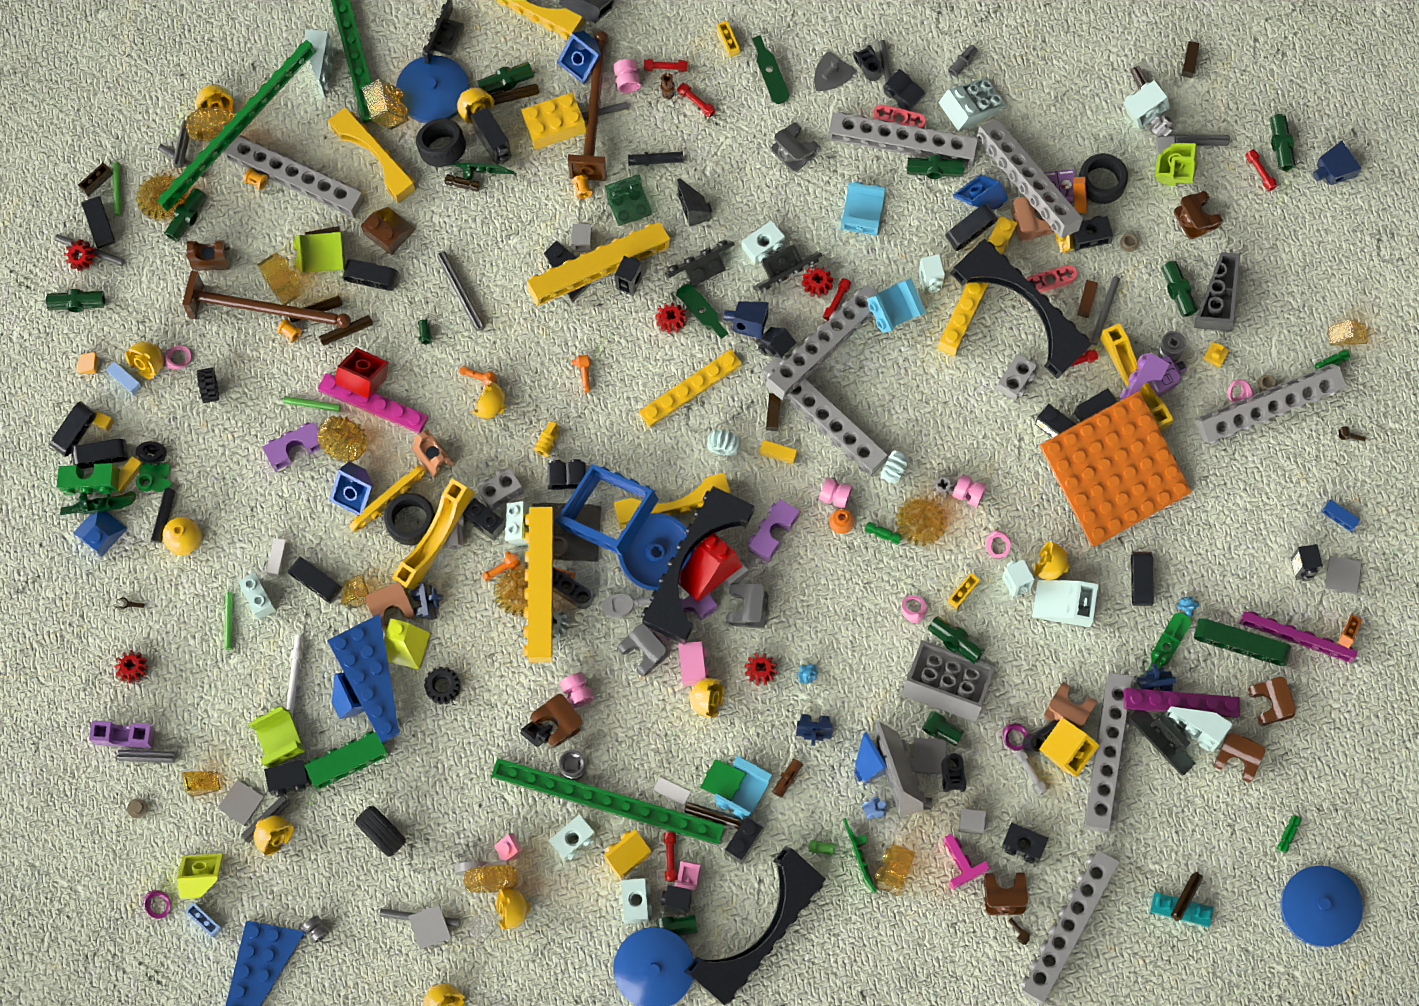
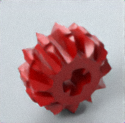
[63,239,97,271]
[802,266,833,298]
[655,302,687,335]
[114,650,149,684]
[745,653,777,686]

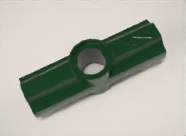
[477,62,534,94]
[1269,114,1296,171]
[907,155,963,179]
[164,188,208,242]
[1161,261,1198,317]
[46,289,106,313]
[927,616,985,664]

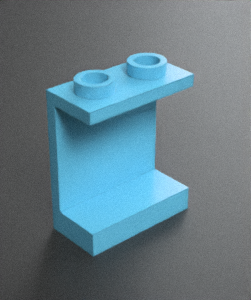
[841,182,885,236]
[867,278,926,333]
[714,756,772,819]

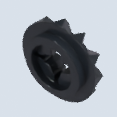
[136,441,167,466]

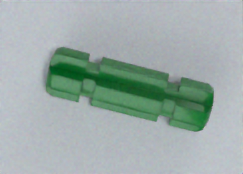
[1314,350,1351,370]
[865,522,902,545]
[1277,815,1302,853]

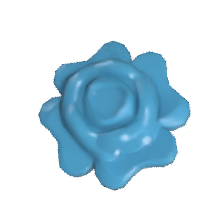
[1176,596,1199,617]
[797,663,819,684]

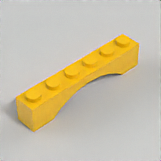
[496,0,584,39]
[328,107,415,203]
[1100,323,1173,431]
[613,472,731,529]
[392,478,475,590]

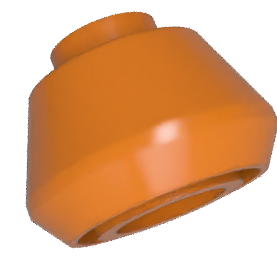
[829,508,855,534]

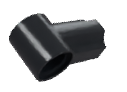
[1022,720,1058,752]

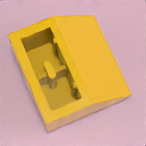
[1039,718,1100,777]
[604,829,652,880]

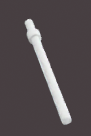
[286,635,303,718]

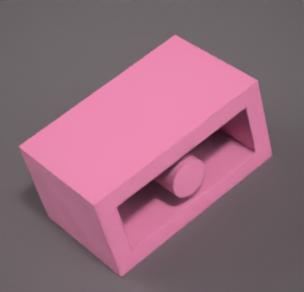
[678,641,710,686]

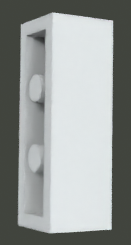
[266,538,287,577]

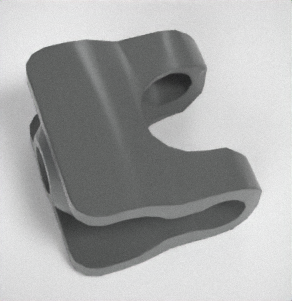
[771,122,821,172]
[726,584,768,628]
[617,624,670,677]

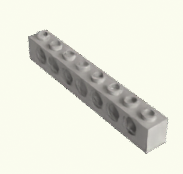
[828,112,978,166]
[976,119,1083,238]
[223,135,364,218]
[766,284,878,401]
[762,357,888,476]
[1195,364,1346,443]
[1083,672,1135,834]
[1020,850,1119,1005]

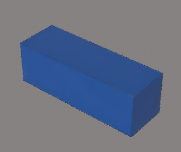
[1321,499,1360,532]

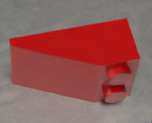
[679,533,742,602]

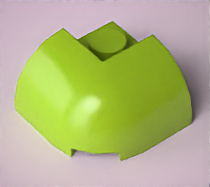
[1155,143,1197,186]

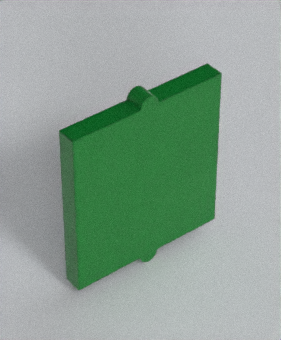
[700,759,746,801]

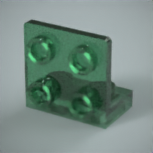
[605,174,652,226]

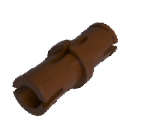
[660,73,675,100]
[772,758,803,798]

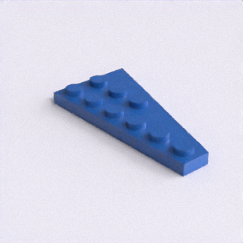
[327,614,399,743]
[225,921,306,1006]

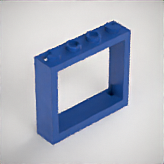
[556,464,659,556]

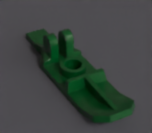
[752,35,789,105]
[448,163,517,180]
[676,284,728,339]
[60,491,136,515]

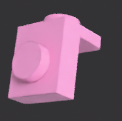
[494,833,523,861]
[675,860,702,891]

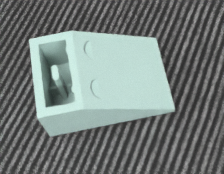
[304,29,335,97]
[939,78,1007,131]
[1032,580,1098,627]
[1165,707,1232,752]

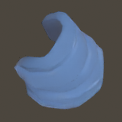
[862,796,887,820]

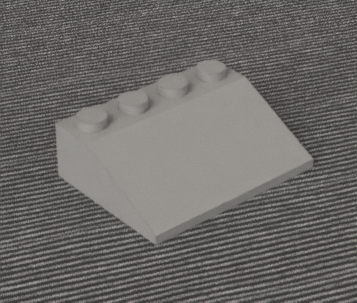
[901,640,995,722]
[875,721,926,817]

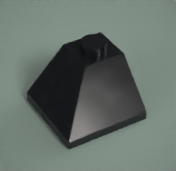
[677,178,712,227]

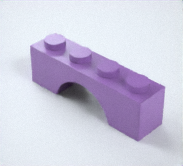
[1120,353,1170,400]

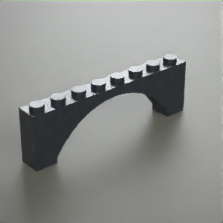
[950,238,1092,379]
[641,486,755,645]
[684,846,826,1006]

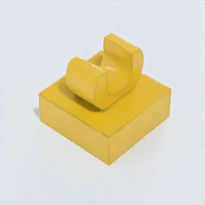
[1203,341,1229,368]

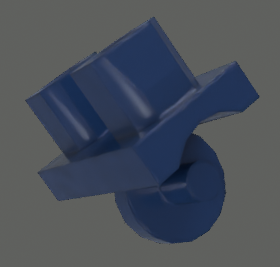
[411,582,444,620]
[1136,663,1176,692]
[796,714,833,746]

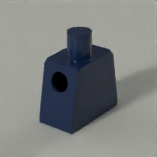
[1313,141,1362,185]
[723,301,769,339]

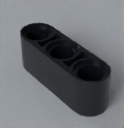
[81,196,116,249]
[945,203,998,251]
[342,259,399,291]
[50,401,97,457]
[71,438,128,469]
[1131,551,1154,606]
[287,556,343,604]
[553,567,592,609]

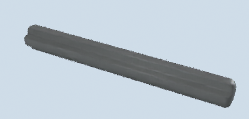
[437,251,485,331]

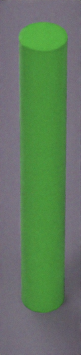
[113,162,122,216]
[283,396,341,412]
[224,592,233,650]

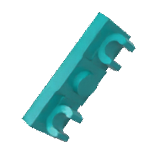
[1149,892,1214,928]

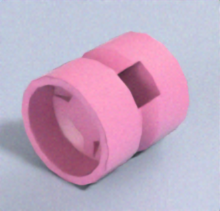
[614,59,641,93]
[952,474,987,508]
[819,477,852,509]
[560,672,594,709]

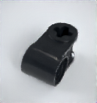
[852,44,882,81]
[941,753,966,793]

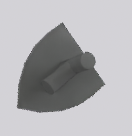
[814,51,856,91]

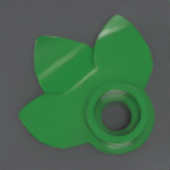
[136,463,172,493]

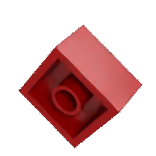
[335,347,389,399]

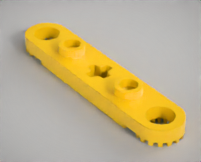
[349,464,427,532]

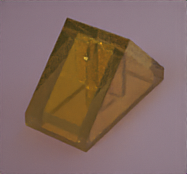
[1327,319,1368,346]
[341,573,369,609]
[182,771,221,797]

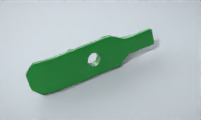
[1148,612,1191,670]
[843,818,877,894]

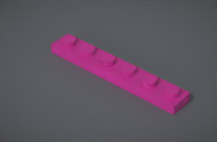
[318,373,428,434]

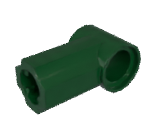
[922,711,964,746]
[656,915,698,936]

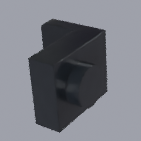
[520,721,553,748]

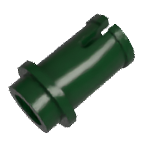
[418,319,433,345]

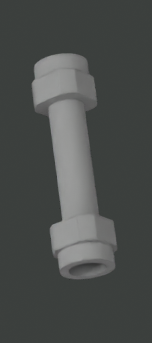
[1014,749,1049,795]

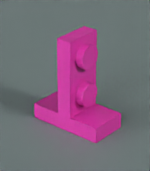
[943,833,989,890]

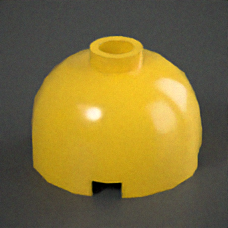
[196,84,234,121]
[457,88,494,125]
[125,341,164,379]
[471,381,507,419]
[163,516,202,556]
[1033,541,1070,580]
[689,678,724,718]
[254,815,294,856]
[496,888,530,930]
[423,983,465,1006]

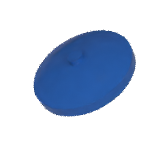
[396,55,469,123]
[617,513,695,591]
[1280,866,1363,947]
[613,927,694,1006]

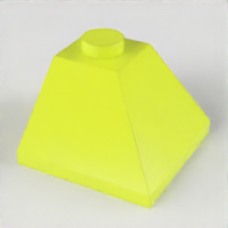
[384,618,430,670]
[177,853,223,899]

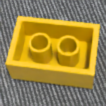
[521,92,586,150]

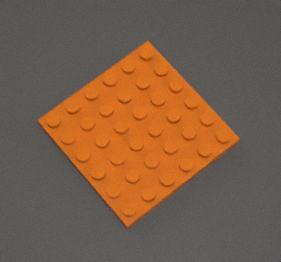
[1039,391,1192,547]

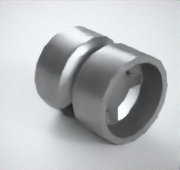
[1158,331,1186,363]
[559,750,586,781]

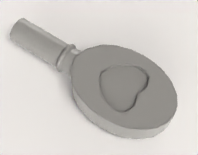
[602,594,652,618]
[455,859,509,876]

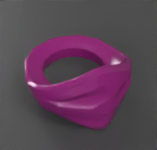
[1002,723,1028,751]
[144,890,171,919]

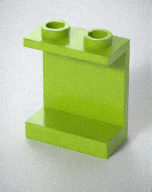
[293,232,345,273]
[248,706,305,768]

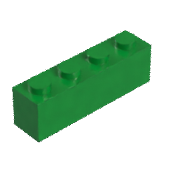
[304,731,389,790]

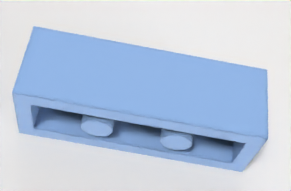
[106,362,142,395]
[184,902,222,938]

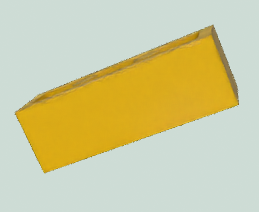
[717,21,740,58]
[91,408,114,431]
[759,440,797,464]
[118,456,142,494]
[947,573,980,610]

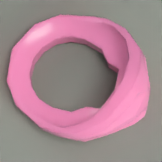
[164,345,191,370]
[1227,379,1253,403]
[985,530,1011,559]
[901,595,927,624]

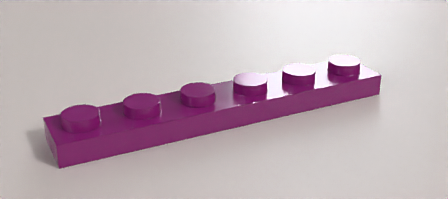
[1239,611,1358,663]
[1124,688,1240,718]

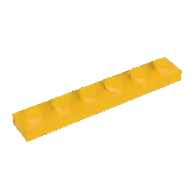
[639,349,742,428]

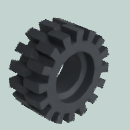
[197,367,220,403]
[424,666,461,704]

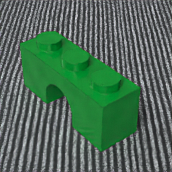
[56,463,120,496]

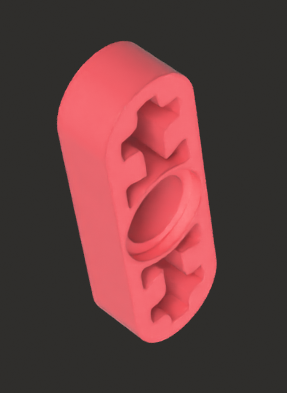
[873,105,926,129]
[1027,265,1077,293]

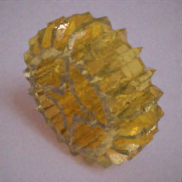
[186,107,234,142]
[136,173,186,222]
[317,415,368,463]
[895,495,947,547]
[493,565,528,617]
[463,864,518,893]

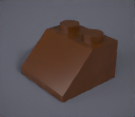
[361,207,416,256]

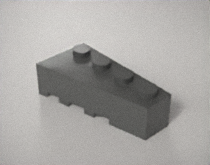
[1194,252,1240,331]

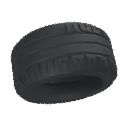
[416,118,466,167]
[1078,153,1128,204]
[384,493,435,546]
[355,806,406,857]

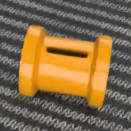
[243,168,268,190]
[572,175,593,199]
[277,319,302,343]

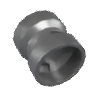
[302,915,330,944]

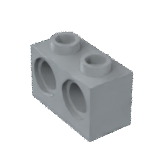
[996,354,1037,401]
[477,468,523,511]

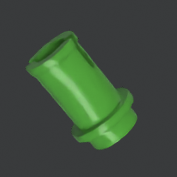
[808,838,834,856]

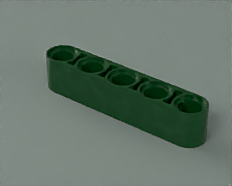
[1193,618,1291,666]

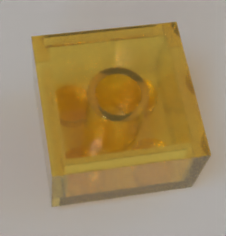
[362,79,409,130]
[257,252,302,305]
[874,844,915,896]

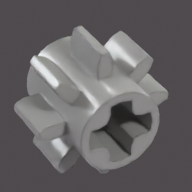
[1151,114,1174,137]
[931,475,955,500]

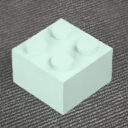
[1124,80,1170,130]

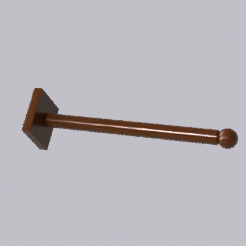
[568,31,609,181]
[182,270,351,328]

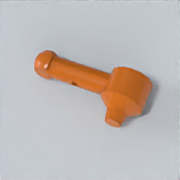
[572,354,591,393]
[459,366,497,387]
[482,551,521,581]

